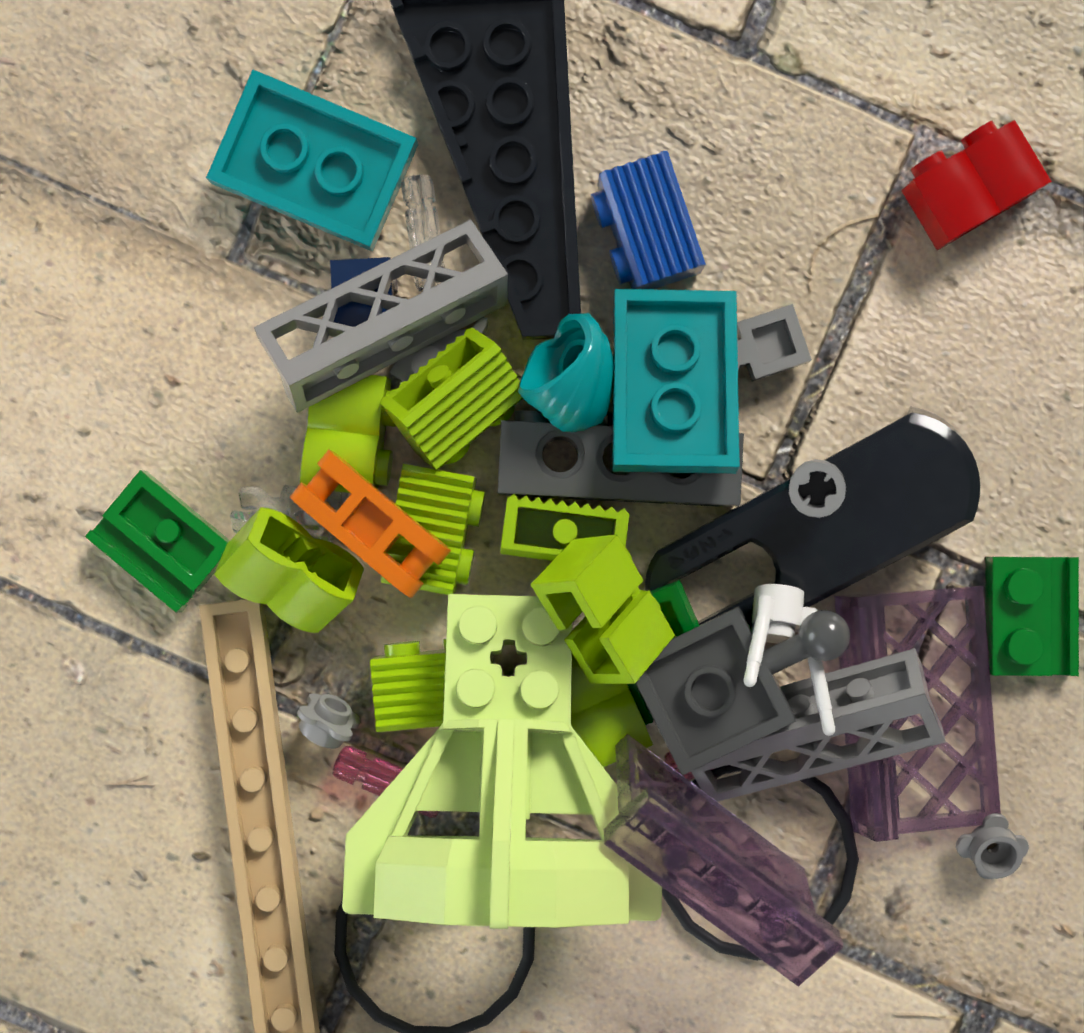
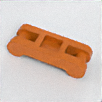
[290,449,451,598]

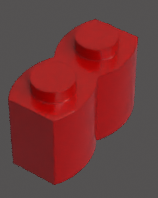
[901,120,1052,251]

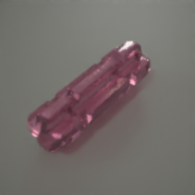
[332,746,440,818]

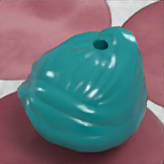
[518,313,614,432]

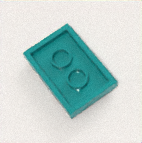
[206,69,418,252]
[613,289,740,474]

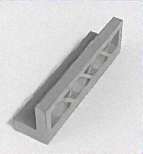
[254,219,508,413]
[691,648,946,804]

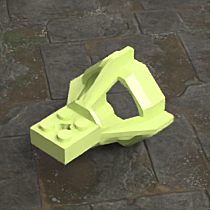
[342,594,662,929]

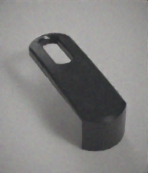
[645,406,980,631]

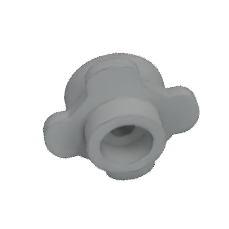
[297,693,361,749]
[956,813,1029,879]

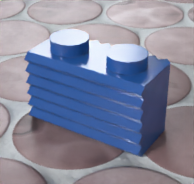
[591,151,706,289]

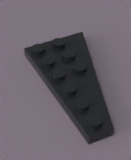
[389,0,581,340]

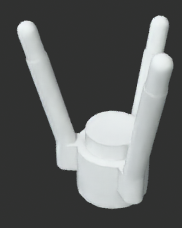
[744,584,835,736]

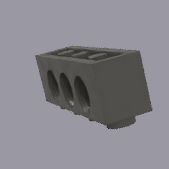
[498,411,744,507]

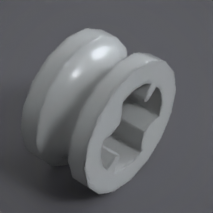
[789,459,846,518]

